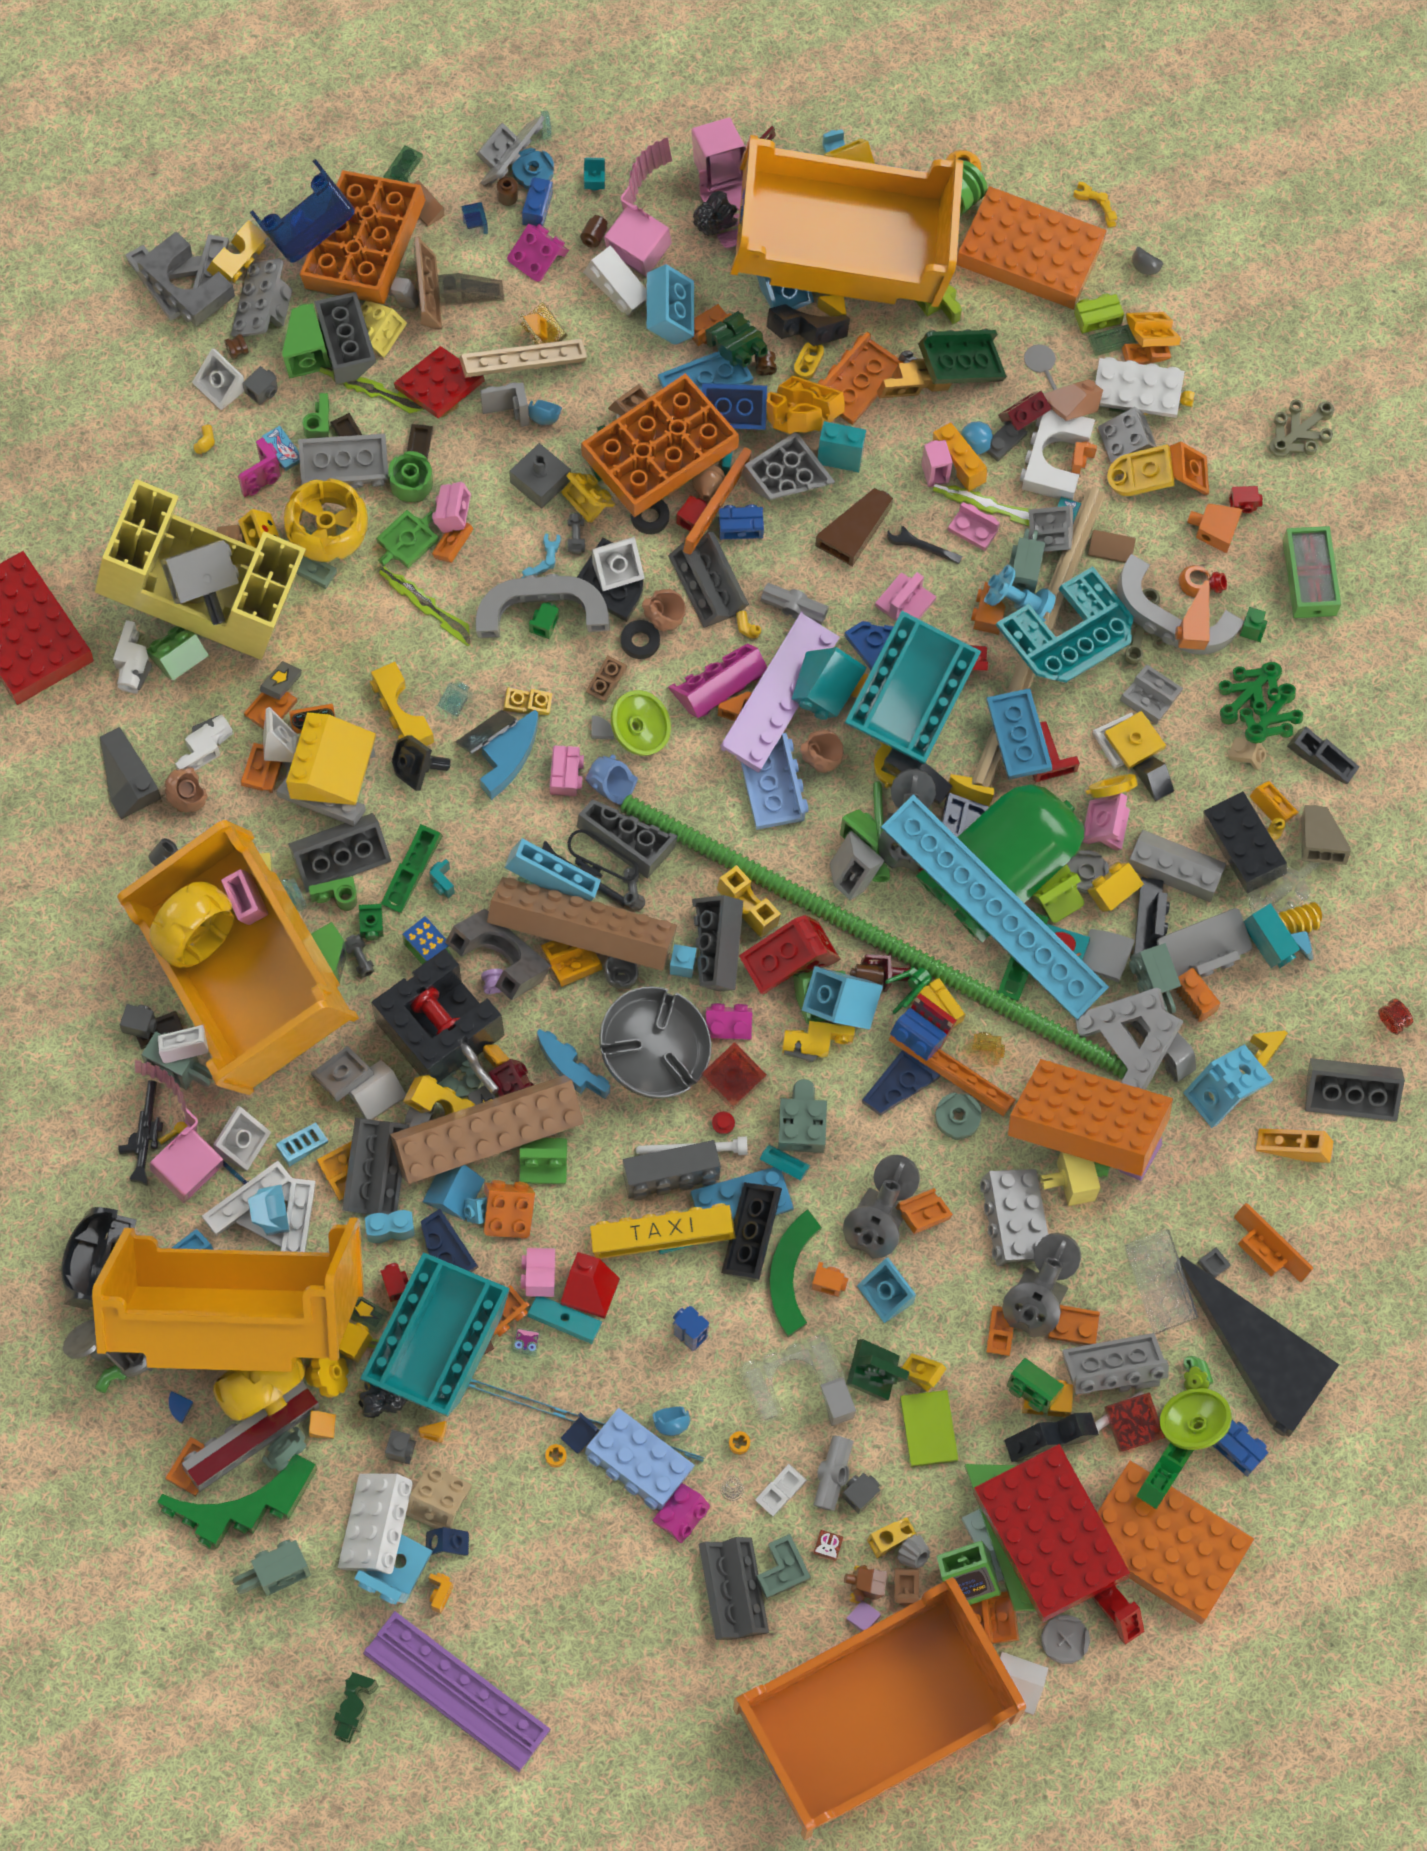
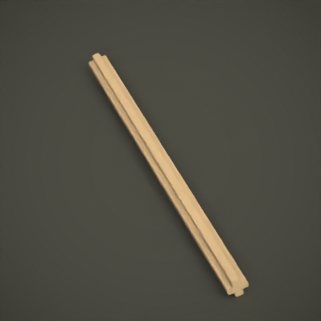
[972,487,1106,788]

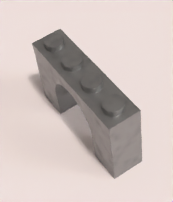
[137,231,235,327]
[445,908,551,1000]

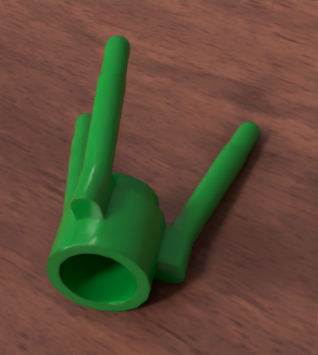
[885,967,932,1014]

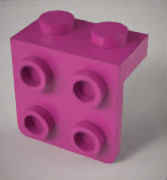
[507,224,569,282]
[238,437,281,497]

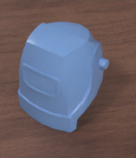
[586,755,638,805]

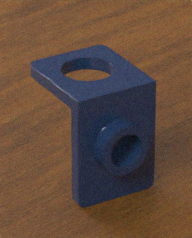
[561,1412,600,1454]
[426,1527,469,1556]

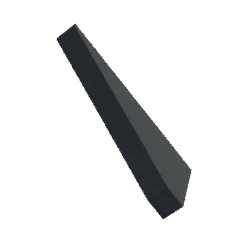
[1176,1255,1340,1437]

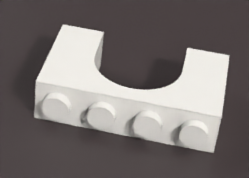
[1019,409,1095,500]

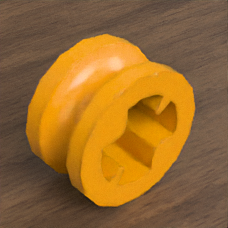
[729,1431,750,1455]
[545,1444,567,1468]

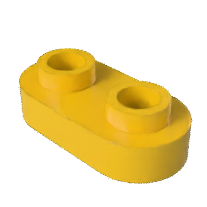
[794,342,824,380]

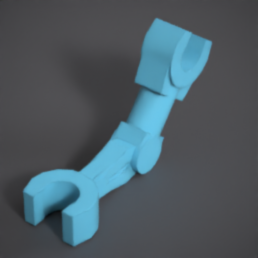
[521,533,561,578]

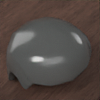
[1132,247,1164,275]
[604,956,639,990]

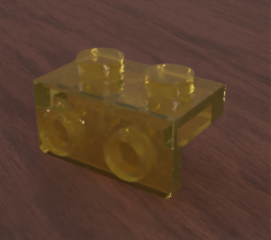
[519,302,568,345]

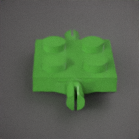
[376,510,439,568]

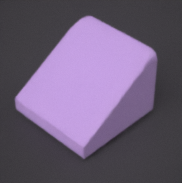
[846,1600,881,1632]

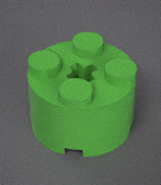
[388,451,433,502]

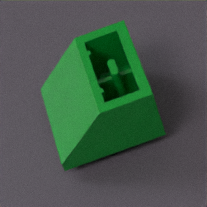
[1007,1358,1064,1414]

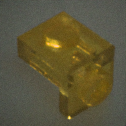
[972,1032,1005,1065]

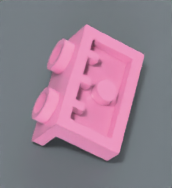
[948,502,1000,551]

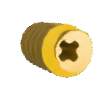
[1278,902,1322,934]

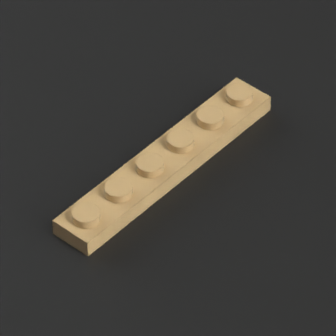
[459,339,587,377]

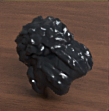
[693,191,738,236]
[358,1381,408,1418]

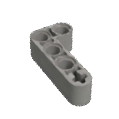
[1130,1018,1196,1083]

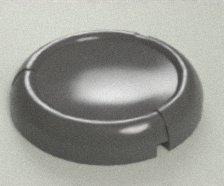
[599,986,711,1099]

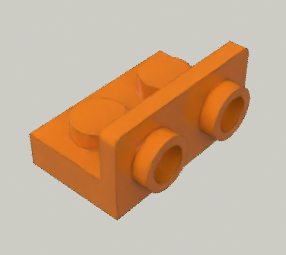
[692,304,732,346]

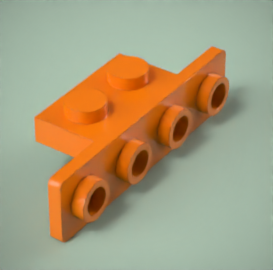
[1234,1203,1313,1282]

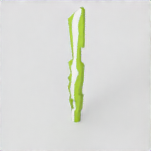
[933,483,1030,527]

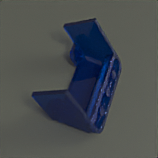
[250,159,355,263]

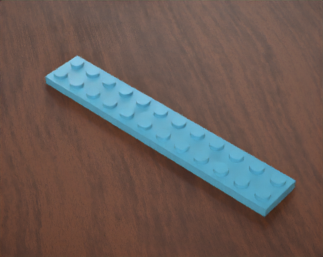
[881,794,1109,1020]

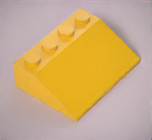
[286,713,376,805]

